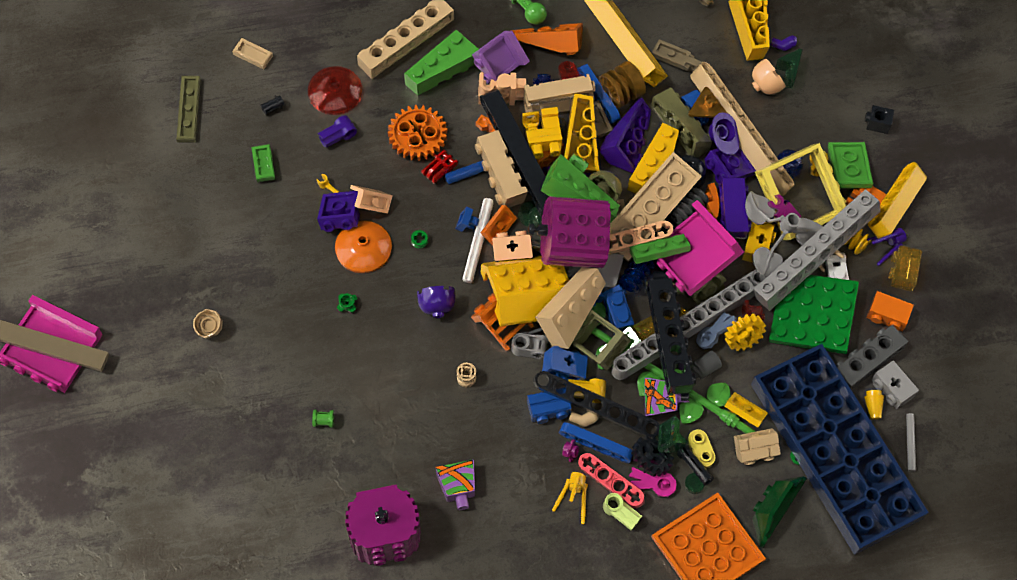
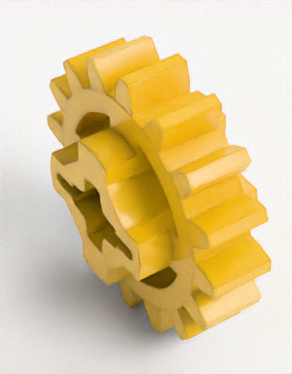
[724,314,766,351]

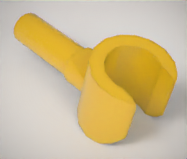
[316,174,339,193]

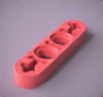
[578,453,645,508]

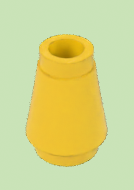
[864,390,884,420]

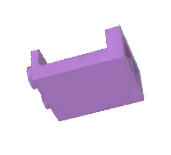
[472,31,530,84]

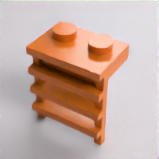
[471,292,534,351]

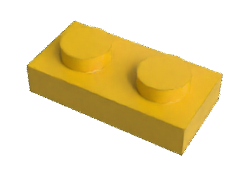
[724,392,768,427]

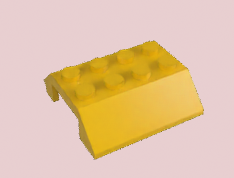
[481,255,569,327]

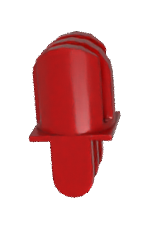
[421,150,459,184]

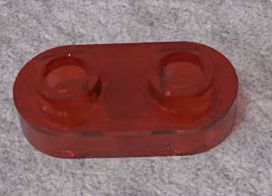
[558,61,580,80]

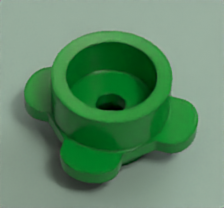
[337,293,357,313]

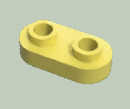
[687,429,715,469]

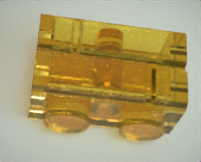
[888,245,922,291]

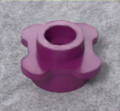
[562,439,579,462]

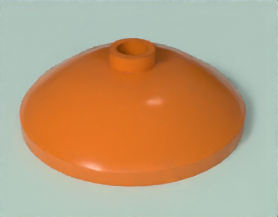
[335,221,392,273]

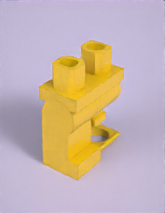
[522,107,562,159]

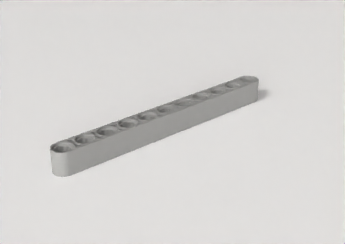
[611,269,766,380]

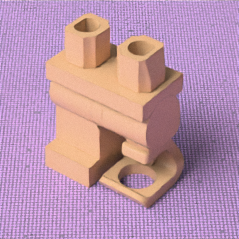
[478,72,526,105]

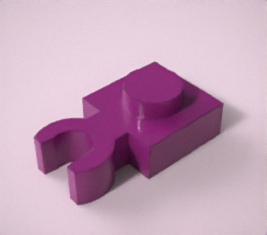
[768,194,801,222]

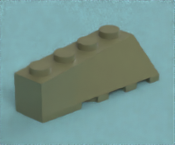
[651,87,712,158]

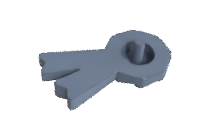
[696,311,737,349]

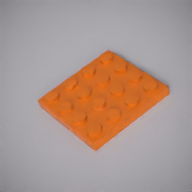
[651,493,766,580]

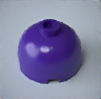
[417,286,455,318]

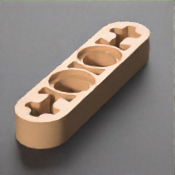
[608,220,673,254]

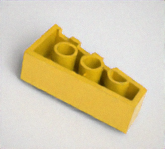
[728,0,770,61]
[627,123,679,194]

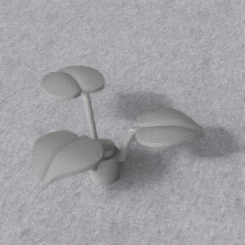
[745,191,823,277]

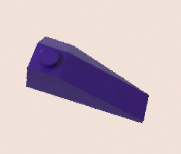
[599,97,651,173]

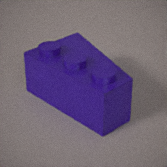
[717,178,751,238]

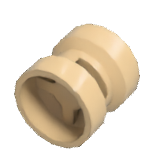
[457,362,476,388]

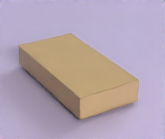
[232,38,273,69]

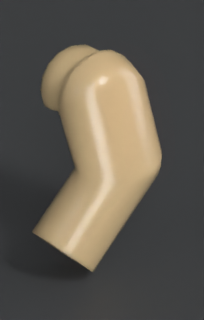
[569,411,599,427]

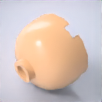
[752,59,786,95]

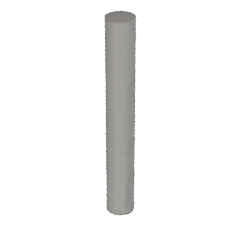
[906,413,916,472]

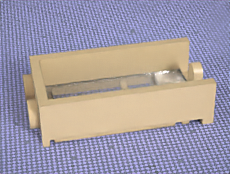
[523,74,596,118]

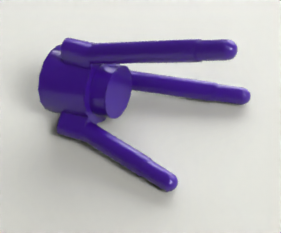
[867,228,907,266]

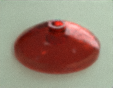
[308,66,362,115]

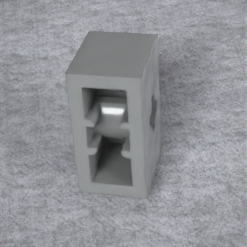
[871,360,919,409]

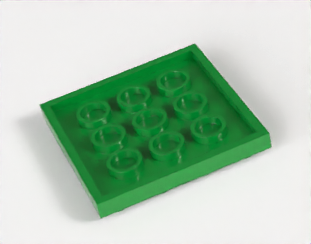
[769,275,859,354]

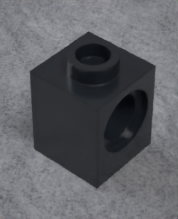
[864,105,894,134]

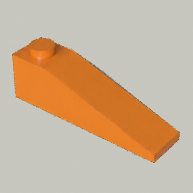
[510,23,583,55]

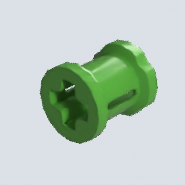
[312,410,334,428]

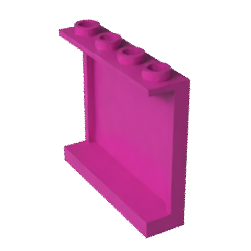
[656,200,744,296]
[0,295,103,393]

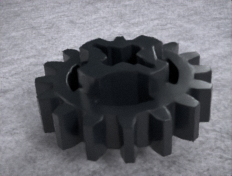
[631,435,674,477]

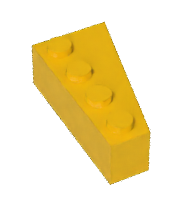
[563,93,599,174]

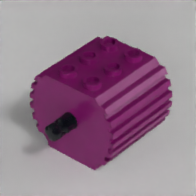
[528,196,611,268]
[345,484,421,566]

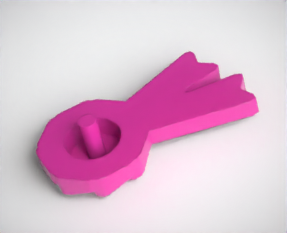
[629,467,676,497]

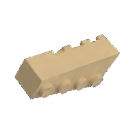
[475,130,528,208]
[536,267,606,349]

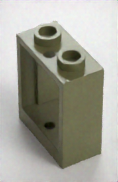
[572,309,631,371]

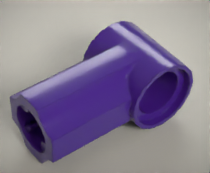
[318,115,357,148]

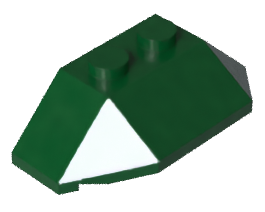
[752,476,807,548]

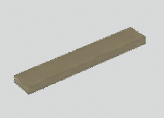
[0,320,109,372]

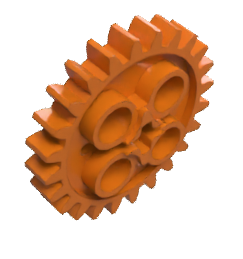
[388,105,447,161]

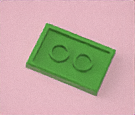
[827,142,873,188]

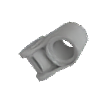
[511,333,549,360]

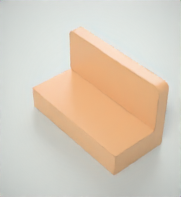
[350,185,392,214]

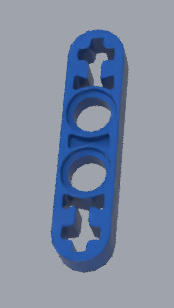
[577,64,620,124]
[559,422,633,463]

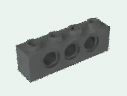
[836,325,908,390]

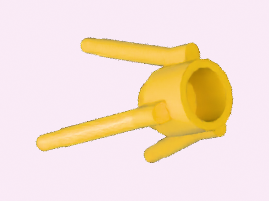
[552,472,588,525]

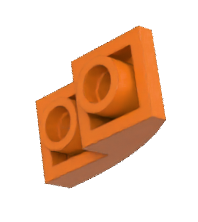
[704,183,719,220]

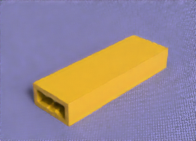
[584,0,668,87]

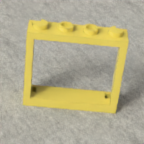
[755,143,846,240]

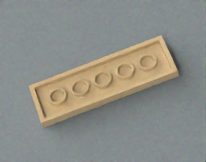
[609,152,702,262]

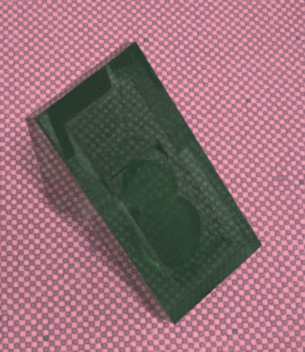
[775,49,803,89]
[658,416,689,453]

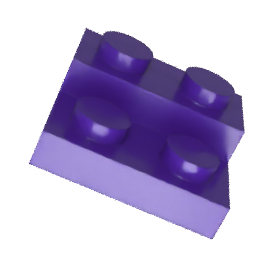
[704,147,756,184]
[317,191,360,232]

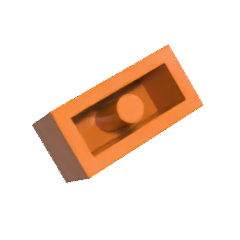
[866,291,914,332]

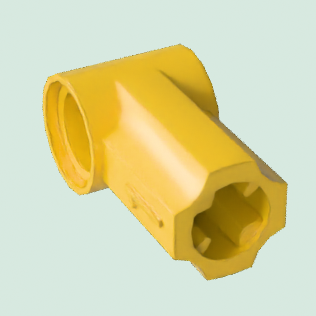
[568,379,606,403]

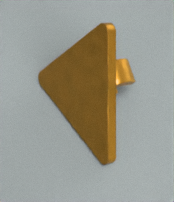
[688,87,727,118]

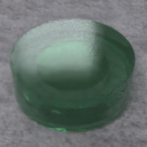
[684,473,704,494]

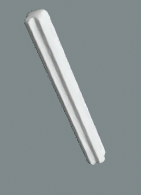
[463,198,494,283]

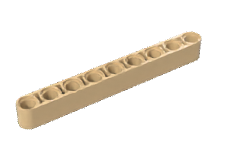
[690,62,794,197]

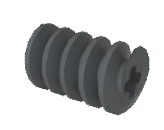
[669,187,709,226]

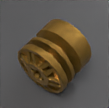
[599,61,646,109]

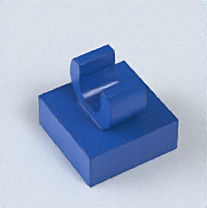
[455,207,479,232]

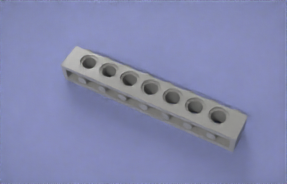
[754,189,880,311]

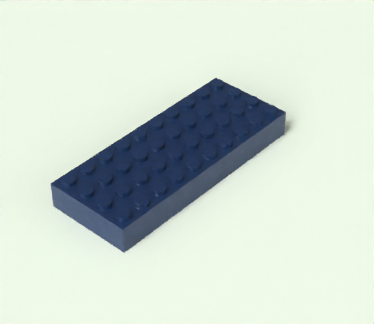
[751,344,929,555]

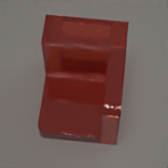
[742,300,765,321]

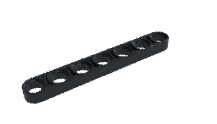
[533,371,660,438]

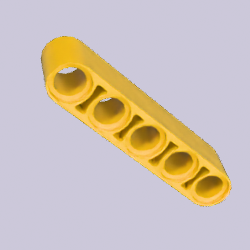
[868,162,927,239]

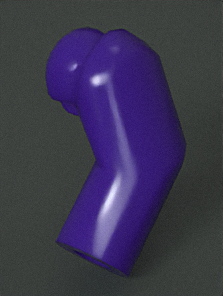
[770,35,797,51]

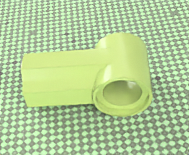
[603,493,642,530]

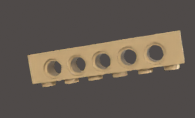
[357,0,454,79]

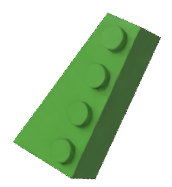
[404,30,479,95]
[541,154,620,223]

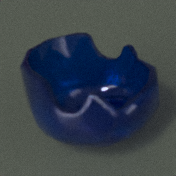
[777,149,804,178]

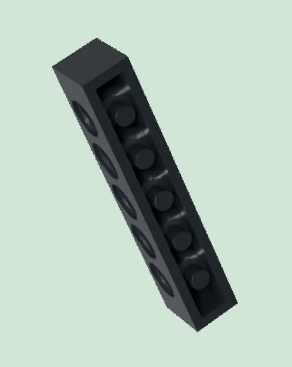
[646,278,696,395]

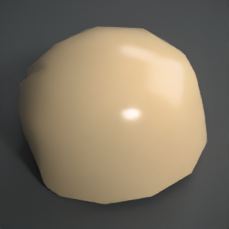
[193,309,223,339]

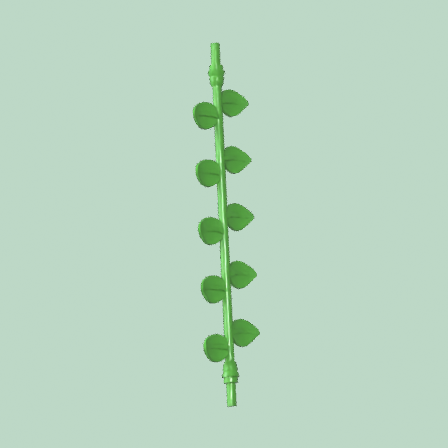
[592,303,756,434]

